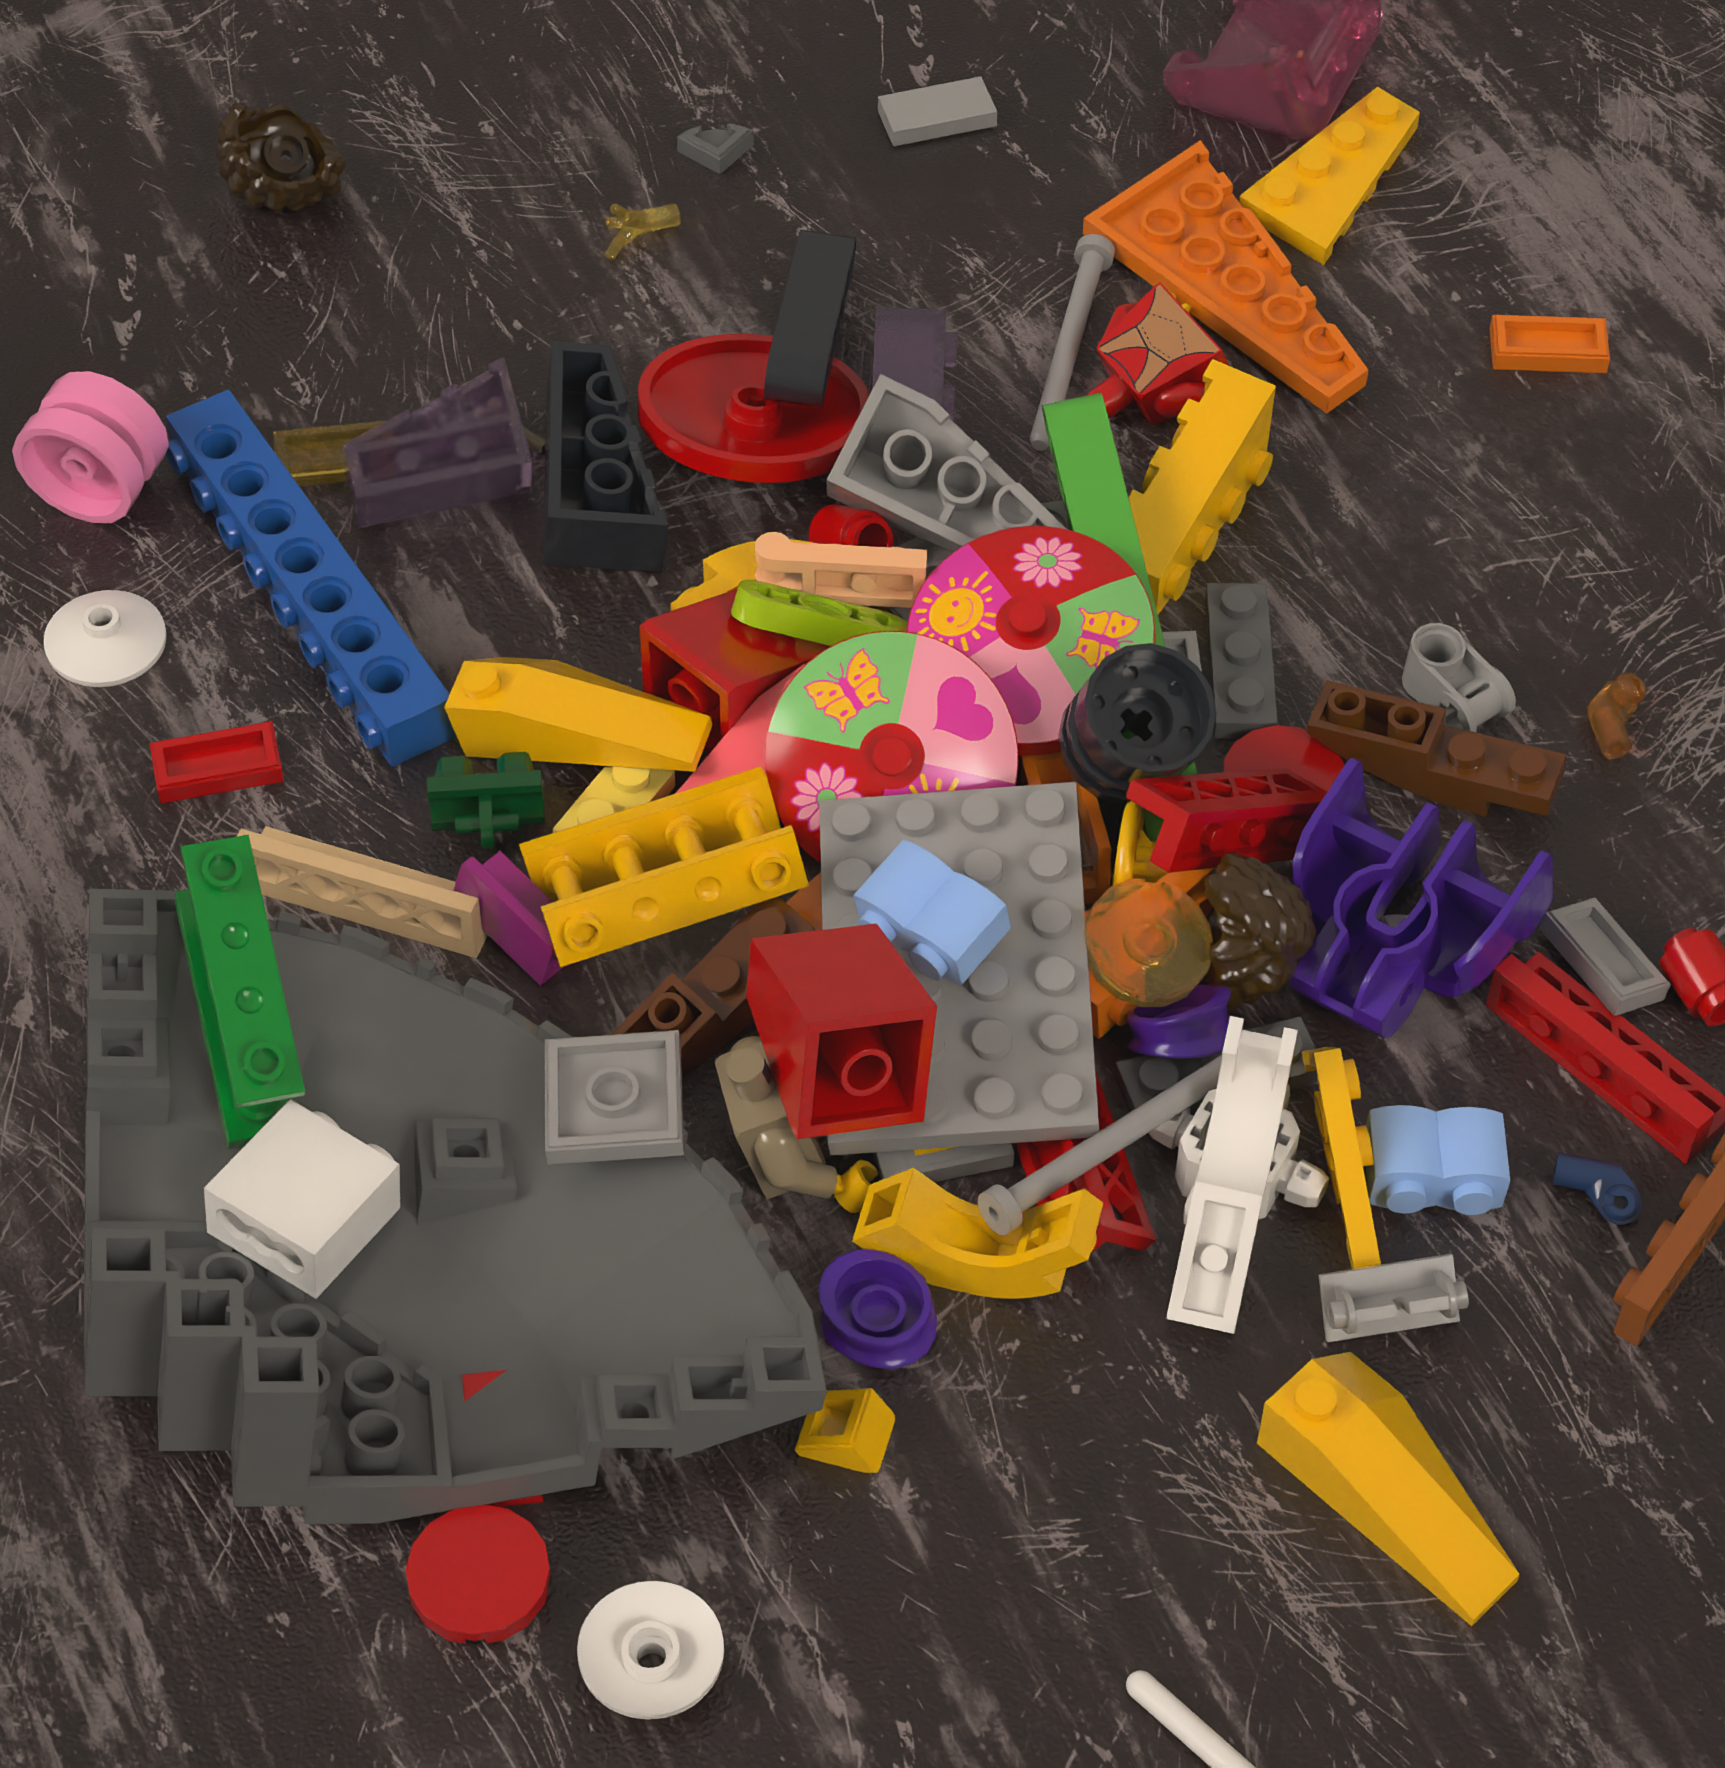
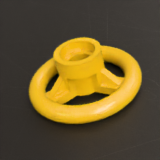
[1110,801,1168,904]

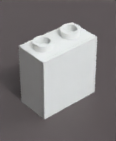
[204,1099,400,1299]

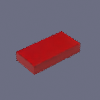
[149,721,284,804]

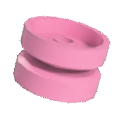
[12,371,169,523]

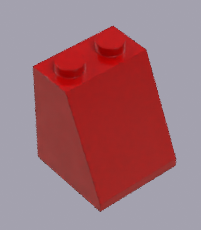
[640,589,830,755]
[746,923,937,1139]

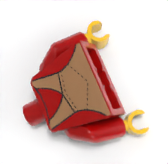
[1086,282,1229,424]

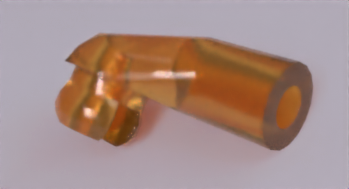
[1587,673,1646,759]

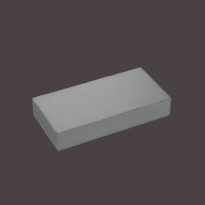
[878,76,997,146]
[1539,897,1671,1016]

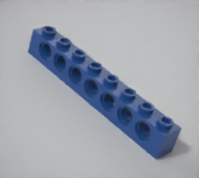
[165,389,457,767]

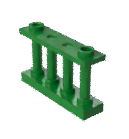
[174,835,305,1149]

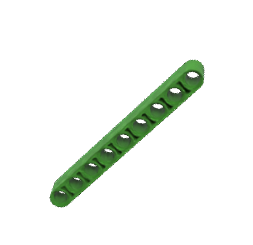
[1042,392,1197,842]

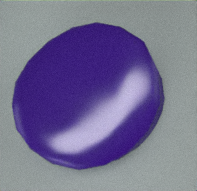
[1127,984,1231,1059]
[819,1249,937,1369]

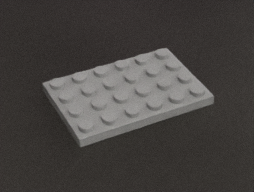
[819,782,1099,1155]

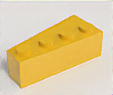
[1128,359,1276,614]

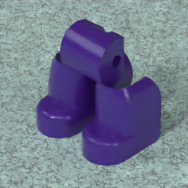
[1291,758,1553,1039]

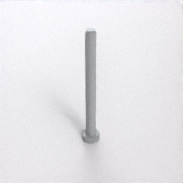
[1030,234,1115,451]
[978,1055,1222,1235]

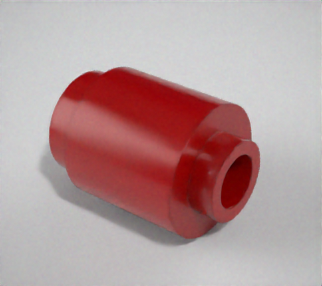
[809,504,893,548]
[1659,928,1725,1026]

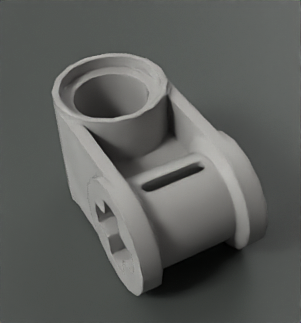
[1402,623,1516,732]

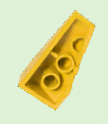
[444,657,713,772]
[1257,1352,1520,1626]

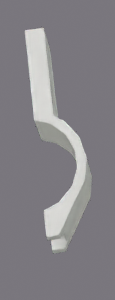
[1166,1016,1298,1334]

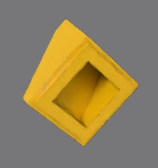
[795,1388,895,1473]

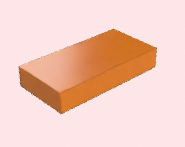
[1490,315,1610,373]

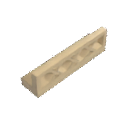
[236,826,488,958]

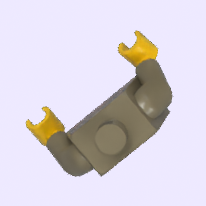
[715,1036,878,1213]

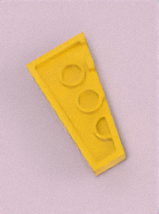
[1239,87,1420,266]

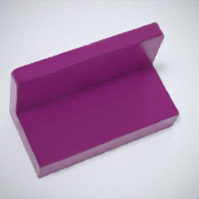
[453,851,565,986]

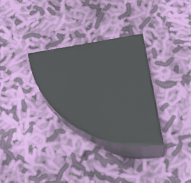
[677,124,754,174]

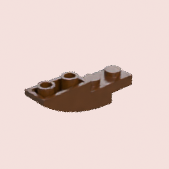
[1307,680,1566,817]
[611,896,816,1078]

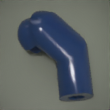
[1552,1152,1642,1224]

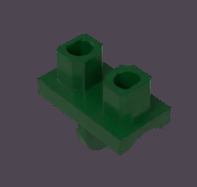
[427,752,545,851]

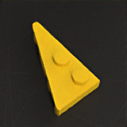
[1301,1047,1381,1269]

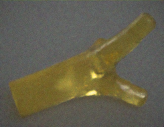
[605,203,681,260]

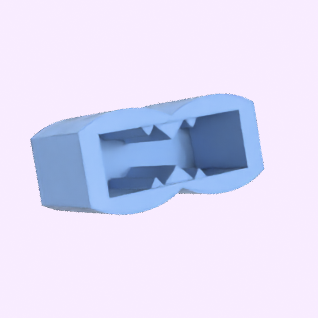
[853,840,1011,985]
[1366,1105,1510,1215]

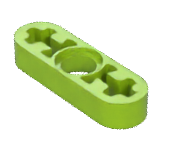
[731,580,908,646]

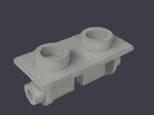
[1318,1254,1469,1342]

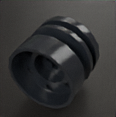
[1058,643,1217,805]

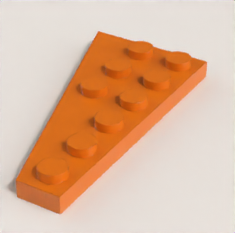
[1083,140,1368,414]

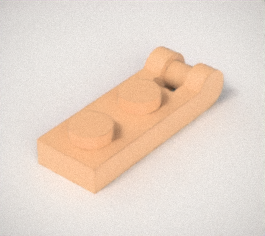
[755,532,927,608]

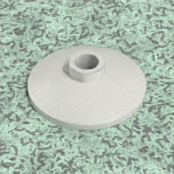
[44,590,166,687]
[577,1581,724,1719]

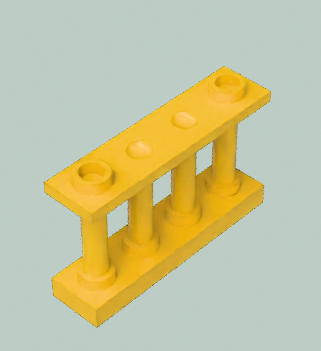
[519,766,809,967]

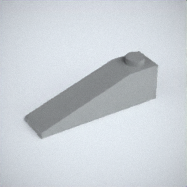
[826,374,1066,552]

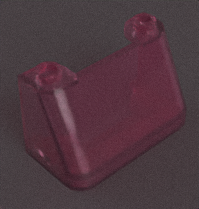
[1162,0,1382,140]

